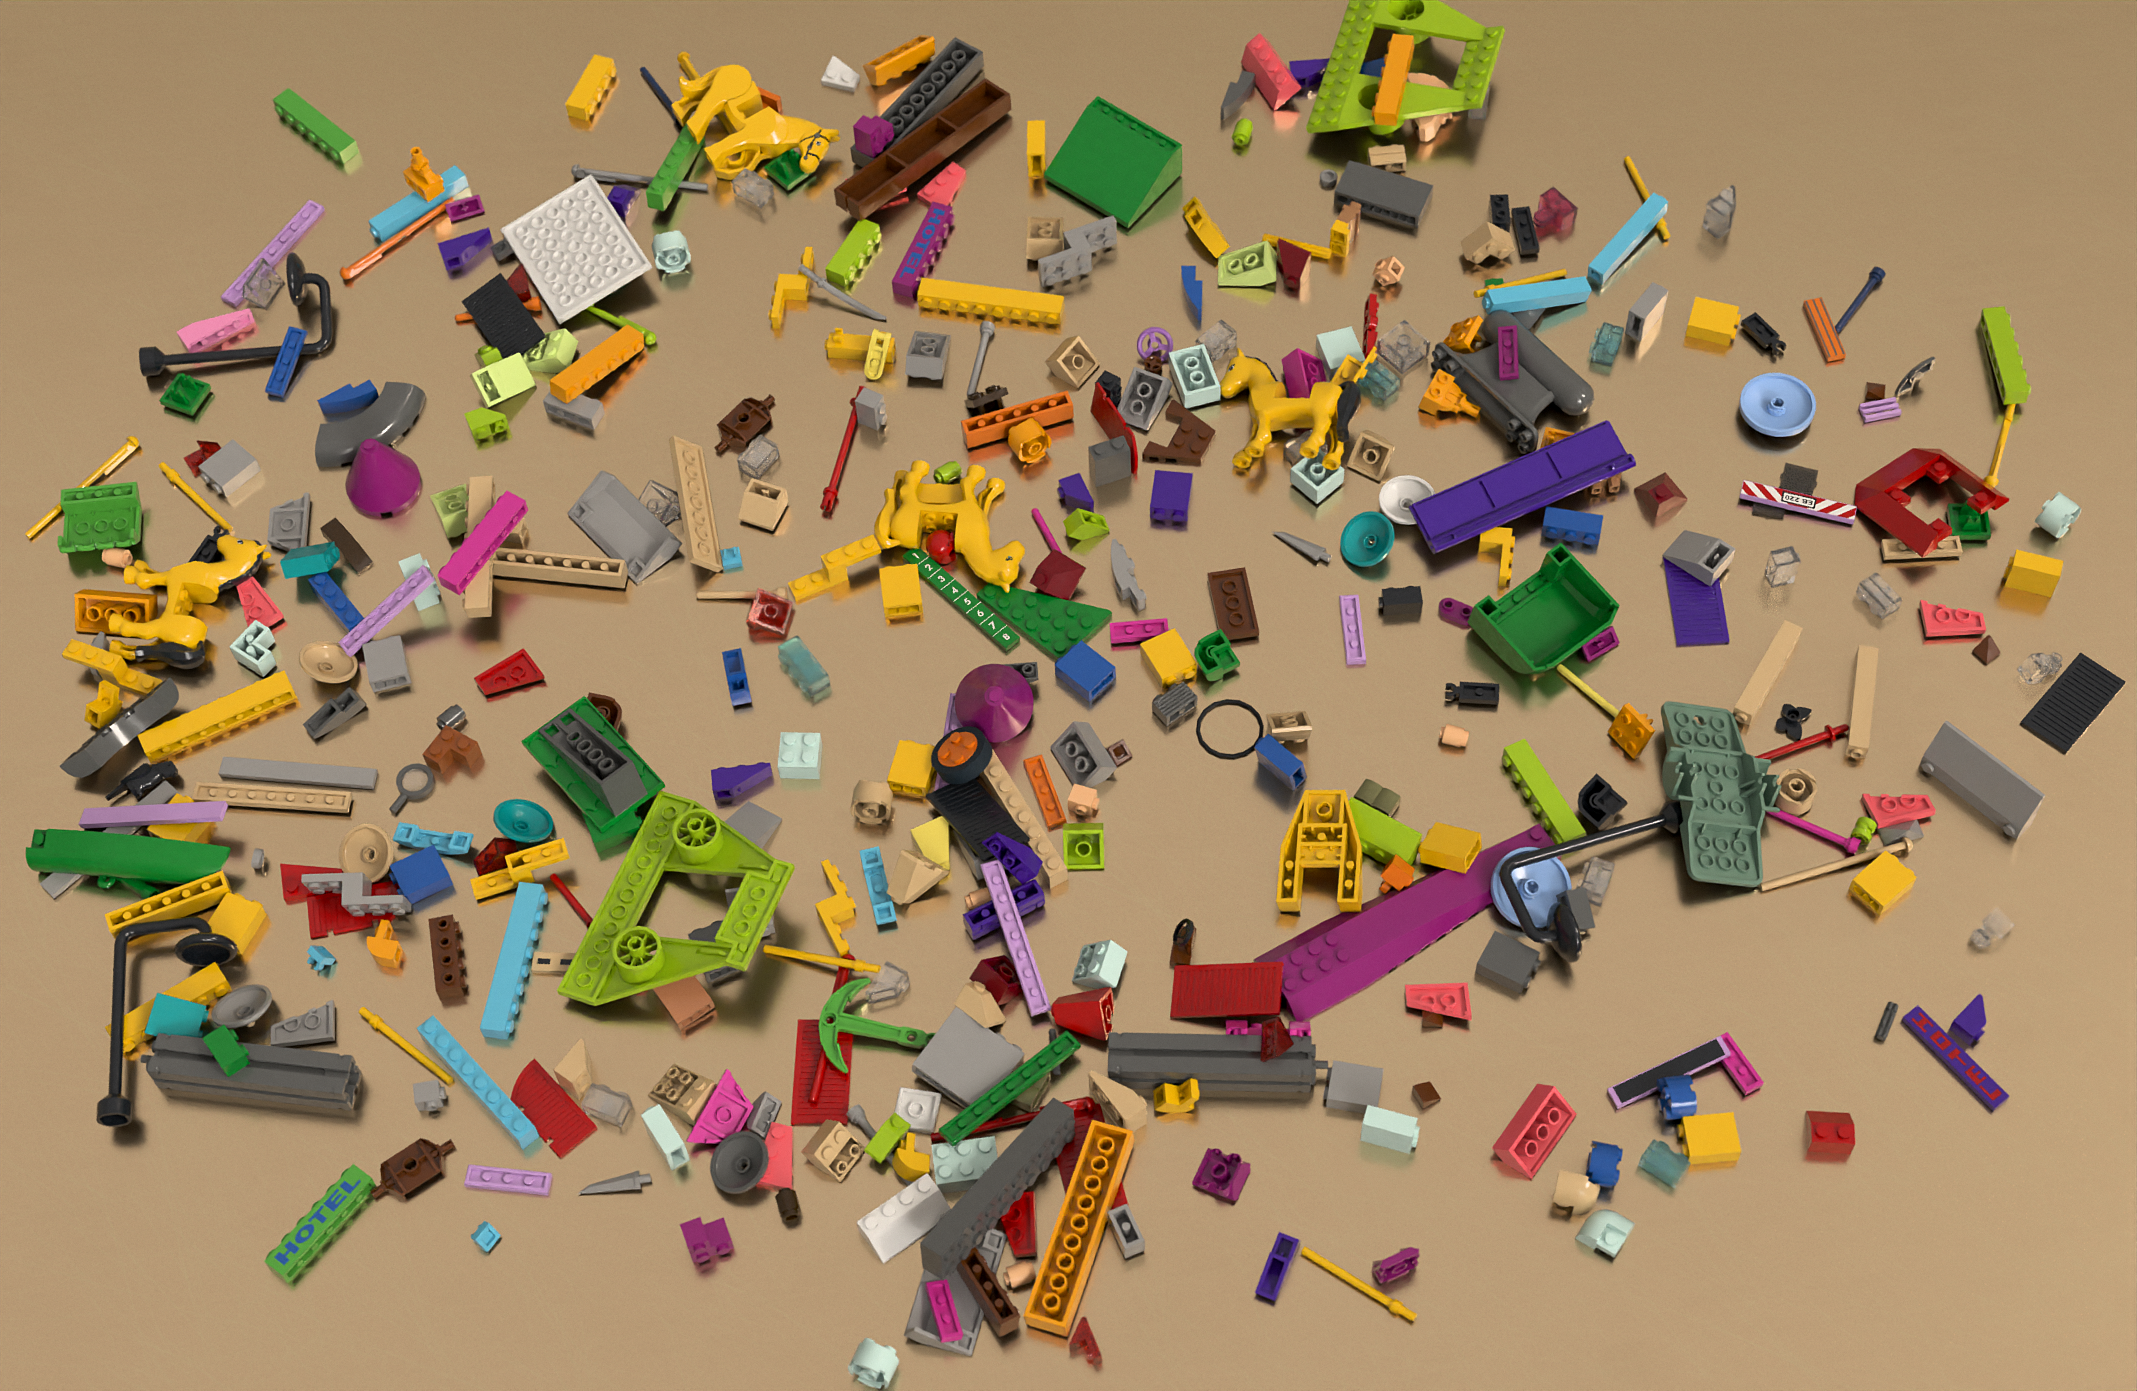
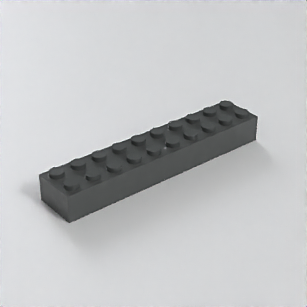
[850,37,984,167]
[920,1098,1075,1280]

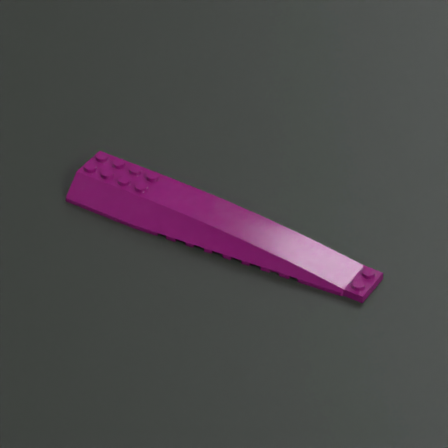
[1254,824,1562,1021]

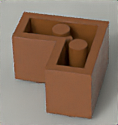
[422,725,482,774]

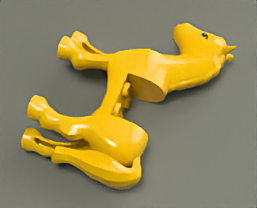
[874,460,1025,593]

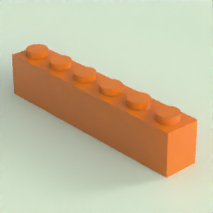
[961,391,1074,448]

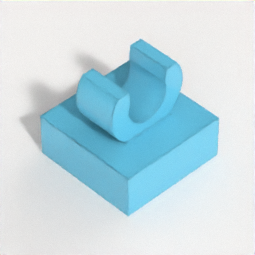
[720,547,743,570]
[307,945,336,971]
[471,1221,501,1252]

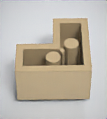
[1460,221,1515,264]

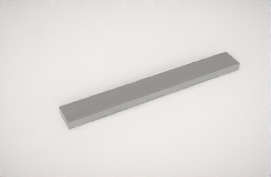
[218,757,378,789]
[40,780,179,899]

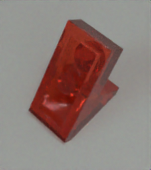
[183,440,221,475]
[1069,1316,1102,1366]

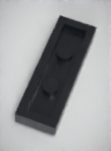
[1511,206,1540,255]

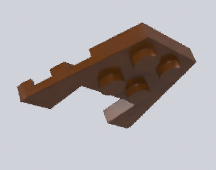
[1142,399,1216,463]

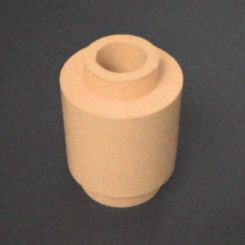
[102,547,133,568]
[1439,724,1469,747]
[964,887,992,912]
[1003,1261,1036,1288]

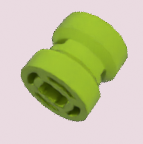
[1850,817,1877,845]

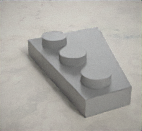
[271,1000,335,1047]

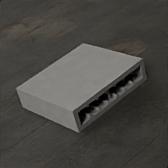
[912,1007,1025,1108]

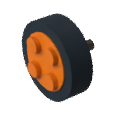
[931,726,993,784]

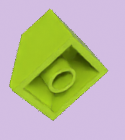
[1063,823,1104,869]

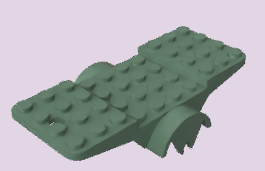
[1661,701,1781,887]

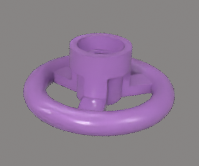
[1137,327,1173,362]

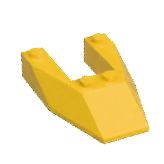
[1276,790,1362,912]

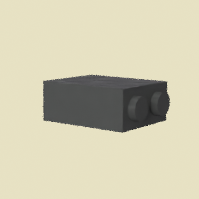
[1088,435,1131,487]
[688,920,739,983]
[1475,931,1541,994]

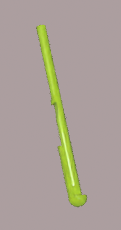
[586,304,657,345]

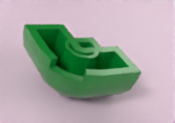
[1194,629,1240,681]

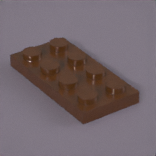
[1207,567,1259,640]

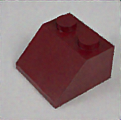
[969,955,1023,1005]

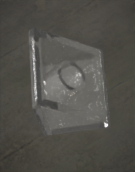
[242,258,285,310]

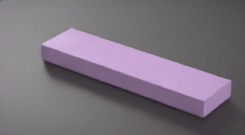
[1339,595,1366,665]
[464,1164,552,1196]

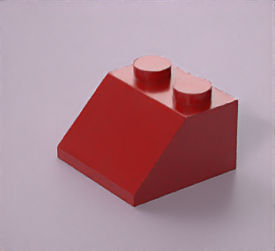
[1806,1111,1855,1154]

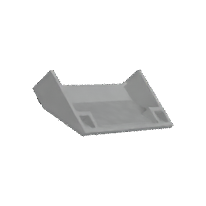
[567,470,683,583]
[1920,720,2045,840]
[904,1211,1007,1356]

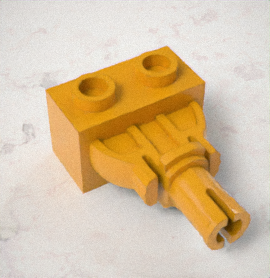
[403,147,445,202]
[1418,369,1481,418]

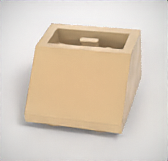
[738,478,788,531]
[801,1119,865,1182]

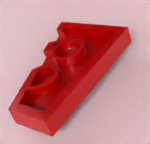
[280,864,344,902]
[1000,1191,1037,1257]

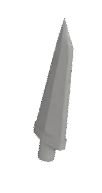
[1273,532,1332,562]
[578,1170,651,1194]

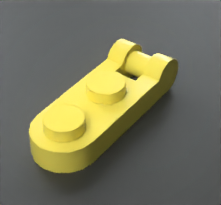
[864,329,892,380]

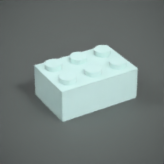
[1169,344,1220,408]
[931,1136,998,1194]

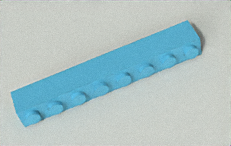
[480,882,548,1040]
[417,1016,539,1150]

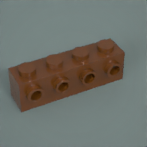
[428,914,467,1000]
[956,1247,1021,1337]

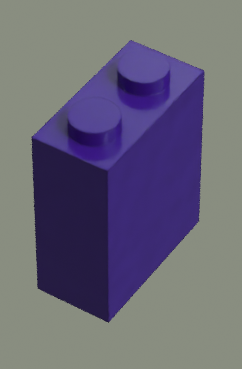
[1150,470,1193,522]

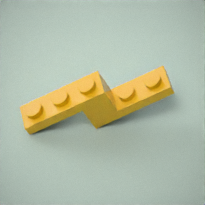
[769,247,814,328]
[1478,527,1515,587]
[788,534,881,601]
[62,639,163,696]
[470,838,570,900]
[815,859,856,958]

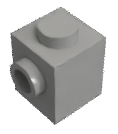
[413,1080,446,1111]

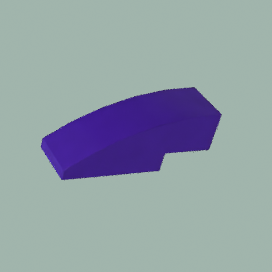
[1255,1232,1300,1301]

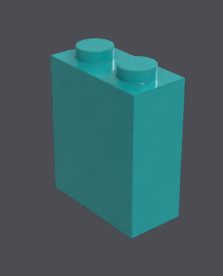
[280,541,340,579]
[145,993,209,1038]

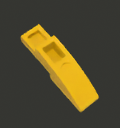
[1182,196,1230,258]

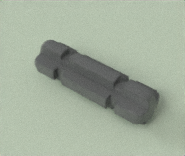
[1875,1002,1899,1041]

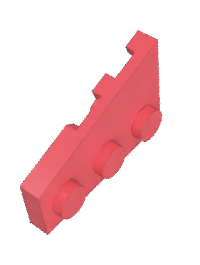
[917,162,966,206]
[237,576,284,627]
[1919,600,1986,637]
[1861,794,1936,829]
[1405,983,1472,1021]
[758,1122,793,1190]

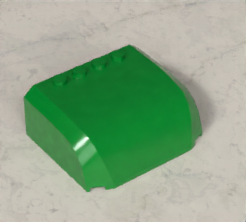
[1467,543,1620,674]

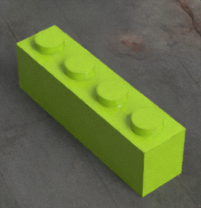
[825,219,881,287]

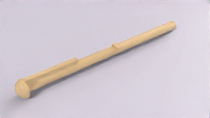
[1759,837,1913,891]

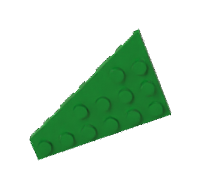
[977,583,1112,660]

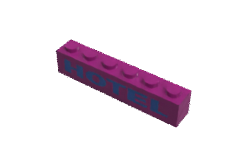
[892,202,955,298]

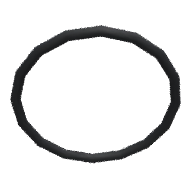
[1196,699,1264,758]

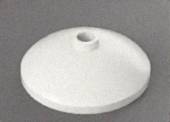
[1379,475,1435,525]

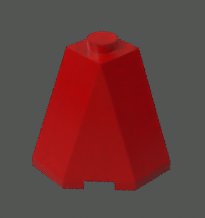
[1051,987,1115,1041]

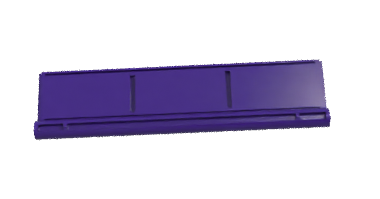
[1409,420,1636,554]

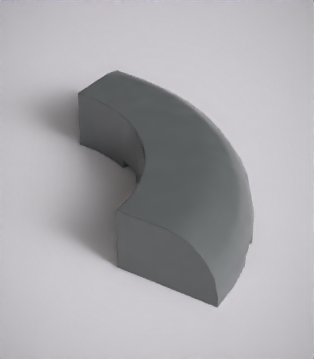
[315,382,426,467]
[60,677,179,778]

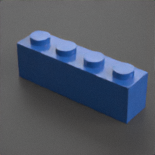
[308,572,364,634]

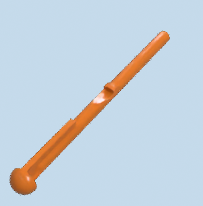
[340,197,455,279]

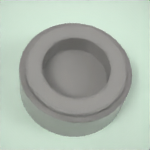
[1319,169,1337,187]
[251,848,265,869]

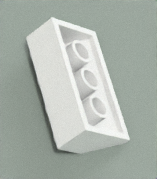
[857,1174,951,1264]

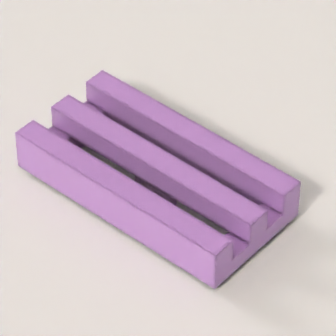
[1858,397,1902,422]

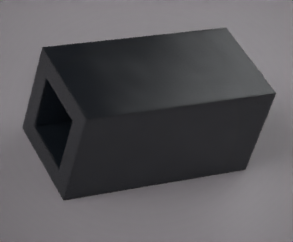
[1489,194,1511,232]
[1095,370,1122,407]
[1378,586,1423,616]

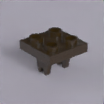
[964,385,1009,415]

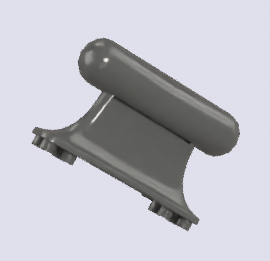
[1431,310,1595,454]

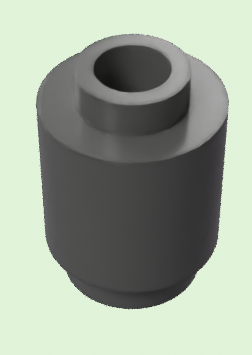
[436,704,466,730]

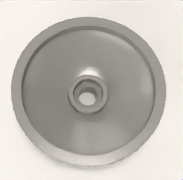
[211,984,272,1029]

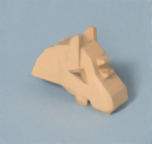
[1406,73,1453,142]

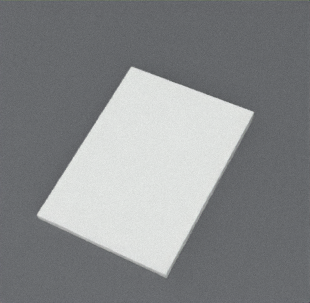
[500,174,653,324]

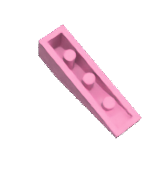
[177,308,255,353]

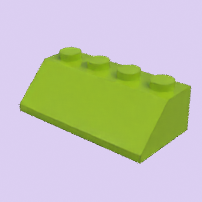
[1349,797,1422,865]

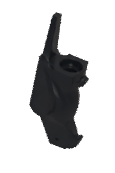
[105,761,178,801]

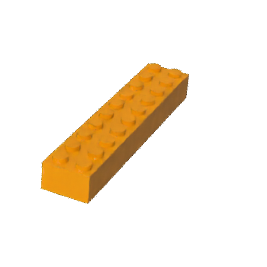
[1023,1120,1135,1336]

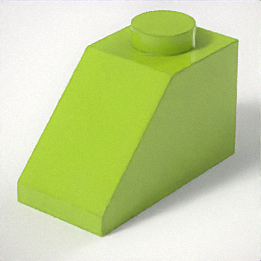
[1063,508,1110,540]
[864,1113,911,1164]

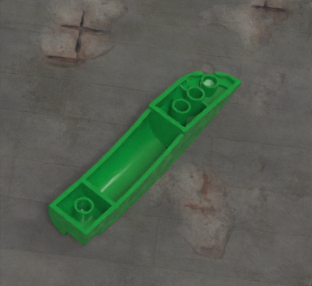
[25,829,231,885]

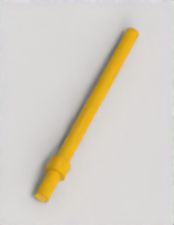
[1624,156,1670,239]
[1473,269,1567,298]
[159,462,233,533]
[763,945,881,973]
[359,1007,453,1084]
[1301,1246,1417,1322]

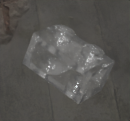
[732,168,774,208]

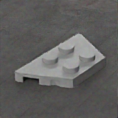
[267,492,310,551]

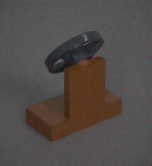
[1169,918,1196,966]

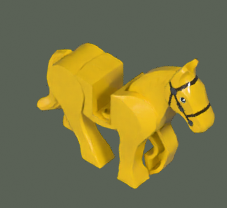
[671,65,840,180]

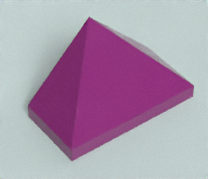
[445,194,485,222]
[1581,626,1620,662]

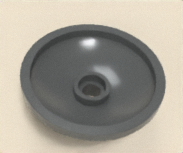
[710,1131,769,1194]

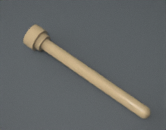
[695,587,788,602]

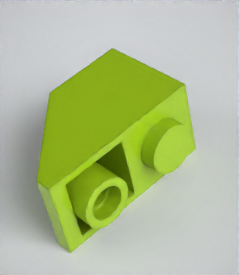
[474,345,503,368]
[464,407,509,441]

